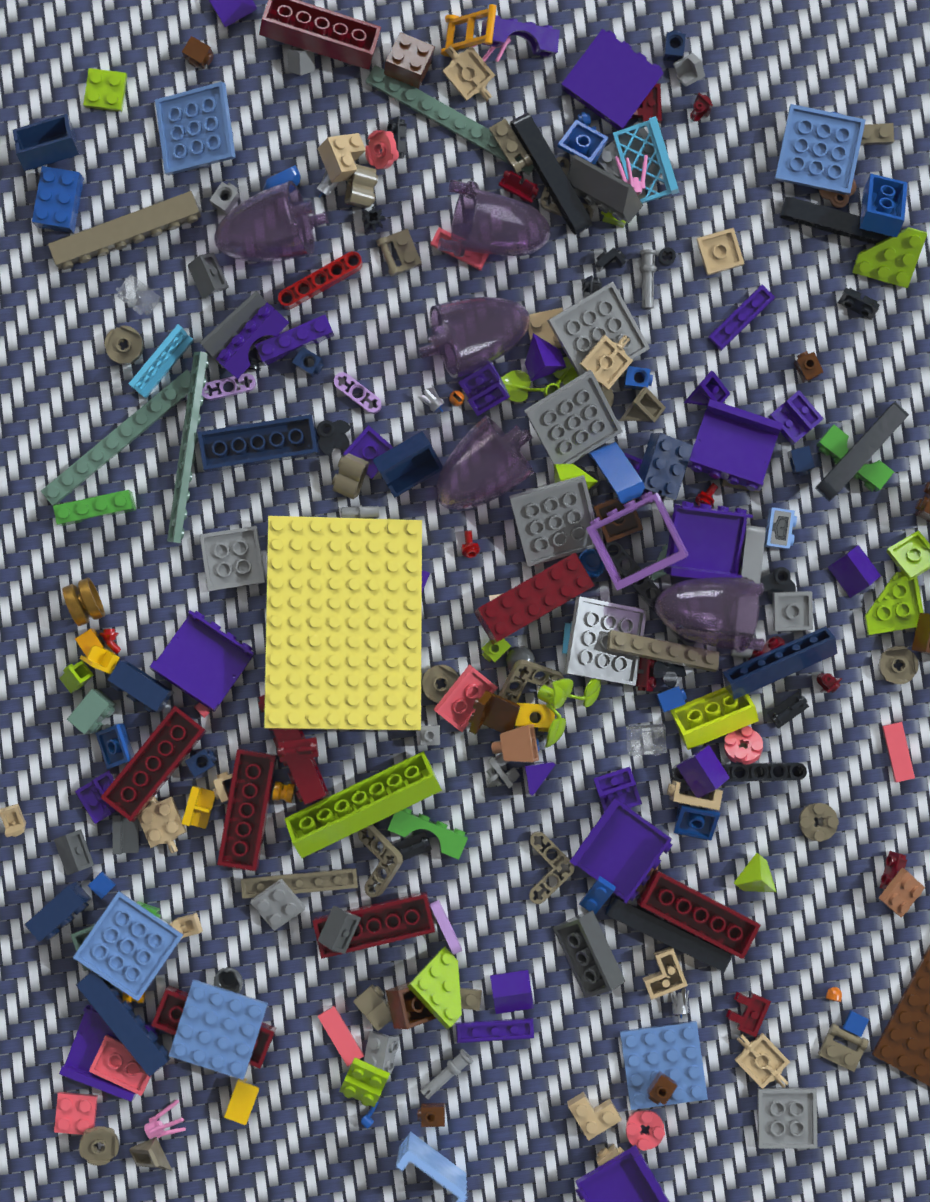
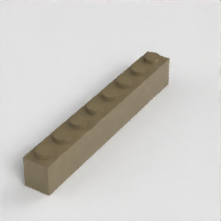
[48,191,202,270]

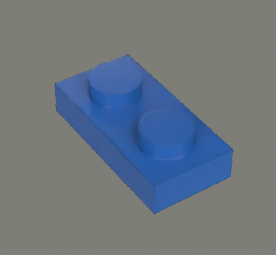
[579,876,616,914]

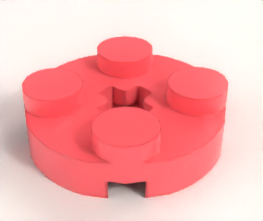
[365,130,399,169]
[724,726,763,765]
[626,1109,665,1151]

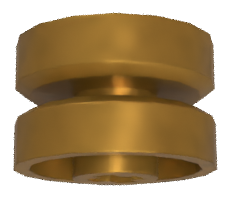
[62,578,105,626]

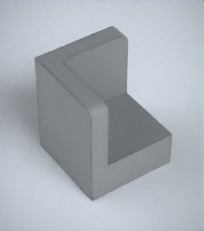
[287,46,315,76]
[673,53,705,86]

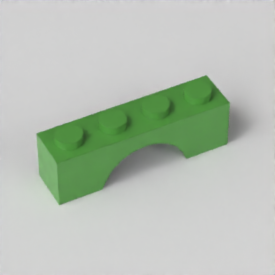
[816,425,894,492]
[53,490,136,526]
[388,808,468,860]

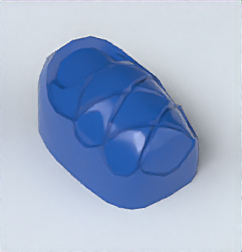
[263,165,301,200]

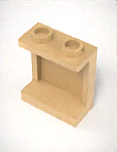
[667,780,723,810]

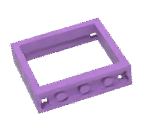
[586,491,689,591]

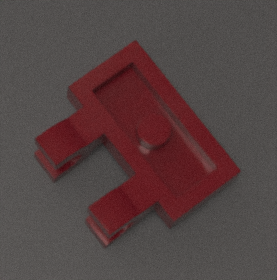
[631,84,662,123]
[726,991,771,1037]

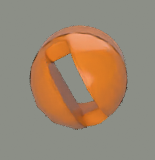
[449,391,464,406]
[826,987,842,1002]

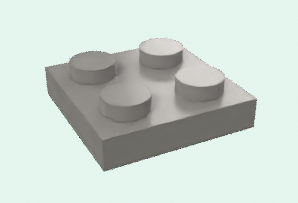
[773,591,813,631]
[250,878,305,931]

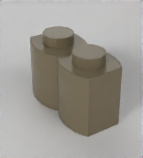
[345,164,378,209]
[332,453,369,499]
[353,984,392,1031]

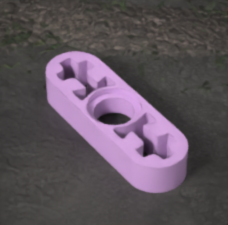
[334,372,382,414]
[202,373,256,401]
[430,900,463,955]

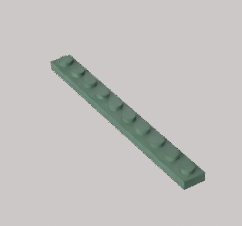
[366,65,534,176]
[167,351,209,543]
[41,369,191,506]

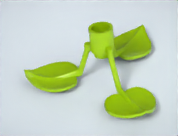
[501,357,579,402]
[537,678,601,748]

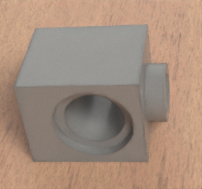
[209,182,240,215]
[420,725,440,746]

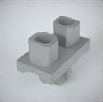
[486,754,520,788]

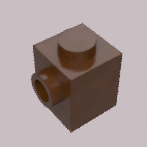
[182,36,214,69]
[794,351,824,383]
[647,1071,678,1105]
[417,1103,445,1127]

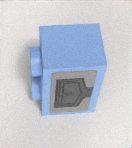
[764,507,797,550]

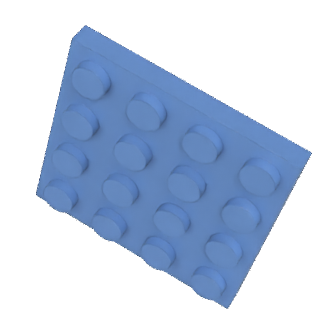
[155,82,236,175]
[774,104,866,195]
[73,891,184,1001]
[169,980,268,1080]
[620,1021,708,1110]

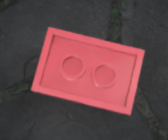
[433,664,498,732]
[89,1035,152,1096]

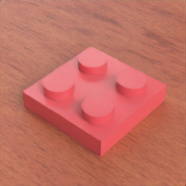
[54,1092,98,1135]

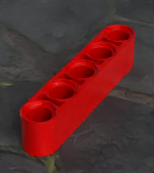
[278,251,363,310]

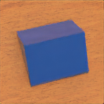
[557,120,609,165]
[95,723,134,769]
[674,804,720,840]

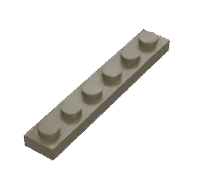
[607,630,720,672]
[241,868,358,899]

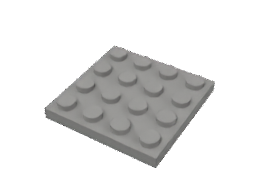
[547,282,650,376]
[524,370,623,465]
[509,475,598,567]
[564,596,647,686]

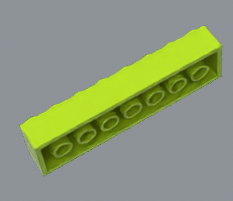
[284,751,442,858]

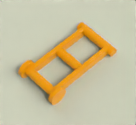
[441,4,497,57]

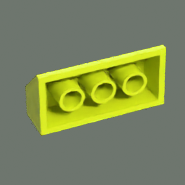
[670,687,759,750]

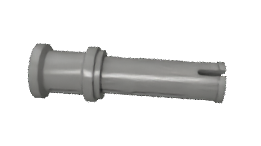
[640,249,657,309]
[421,1049,473,1099]

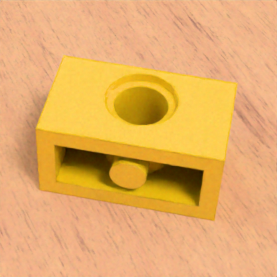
[515,703,555,732]

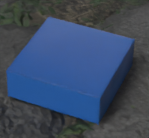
[88,871,116,899]
[842,1010,869,1037]

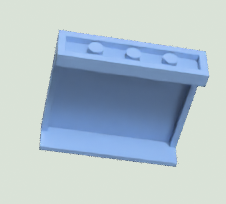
[396,1131,467,1202]

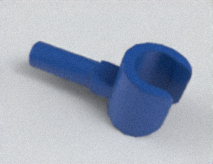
[361,1102,379,1129]

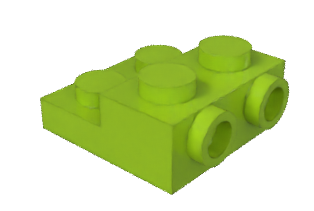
[339,1057,390,1107]

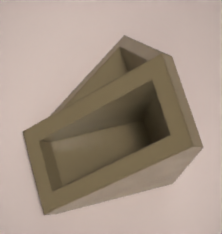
[620,386,666,423]
[129,1137,173,1171]

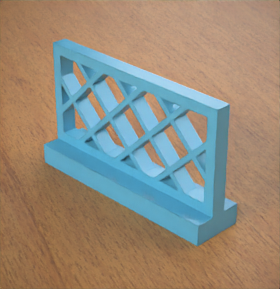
[613,116,680,204]
[128,324,194,398]

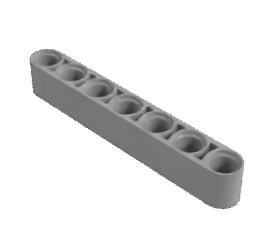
[731,525,766,658]

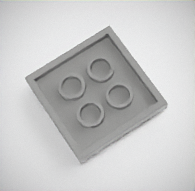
[597,121,674,191]
[200,526,266,592]
[757,1088,817,1149]

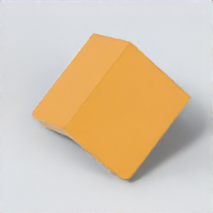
[75,628,103,657]

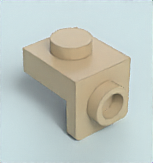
[213,772,233,802]
[0,804,26,837]
[169,913,203,940]
[596,1144,624,1166]

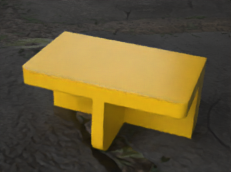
[80,645,120,674]
[182,786,215,829]
[224,1078,259,1125]

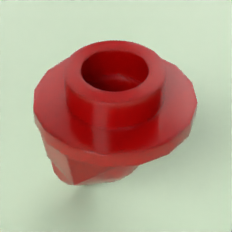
[695,483,719,508]
[461,530,480,558]
[99,629,121,654]

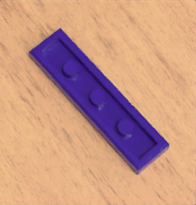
[708,284,775,351]
[456,1018,534,1043]

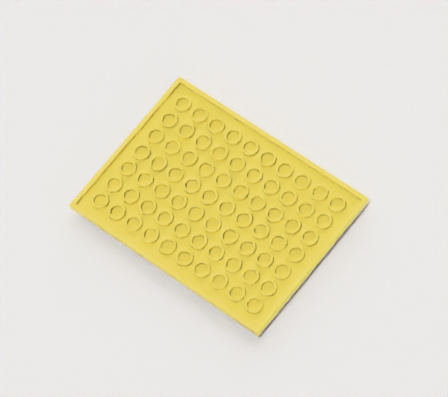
[264,516,422,731]

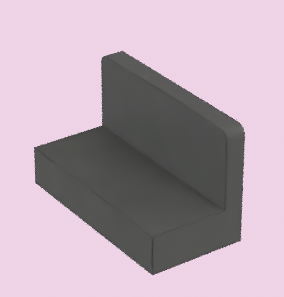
[188,253,229,299]
[112,814,139,855]
[54,829,94,875]
[318,906,361,954]

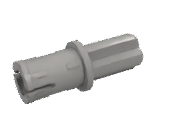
[341,505,379,518]

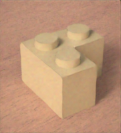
[318,133,366,183]
[642,946,688,1000]
[567,1092,622,1141]

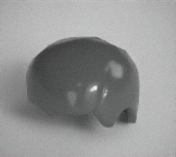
[506,646,536,673]
[214,967,243,994]

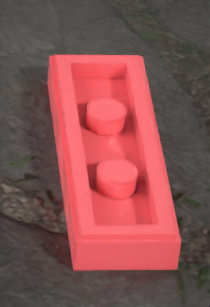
[430,227,490,271]
[882,722,915,783]
[317,1005,364,1067]

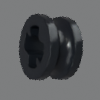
[658,247,676,266]
[248,357,262,371]

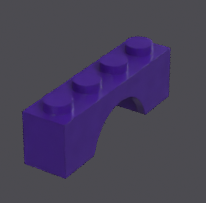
[481,15,560,57]
[216,302,289,379]
[255,315,334,366]

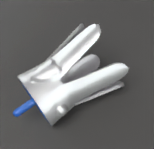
[317,171,342,198]
[418,384,445,413]
[669,988,689,1018]

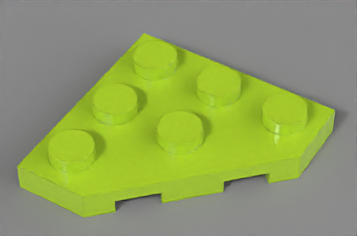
[852,227,927,288]
[864,571,924,635]
[408,947,462,1029]

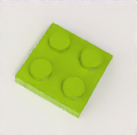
[83,68,127,112]
[887,530,930,581]

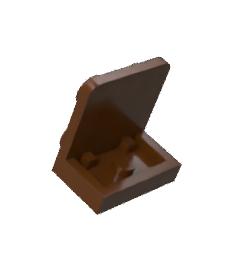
[469,690,520,735]

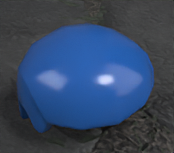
[579,549,606,578]

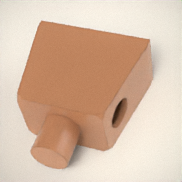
[492,724,539,762]

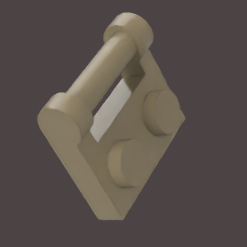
[376,228,422,277]
[818,1023,869,1072]

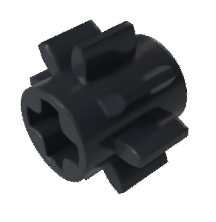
[362,206,386,232]

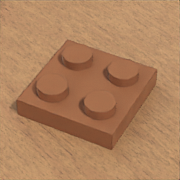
[879,868,925,918]

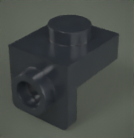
[595,247,626,271]

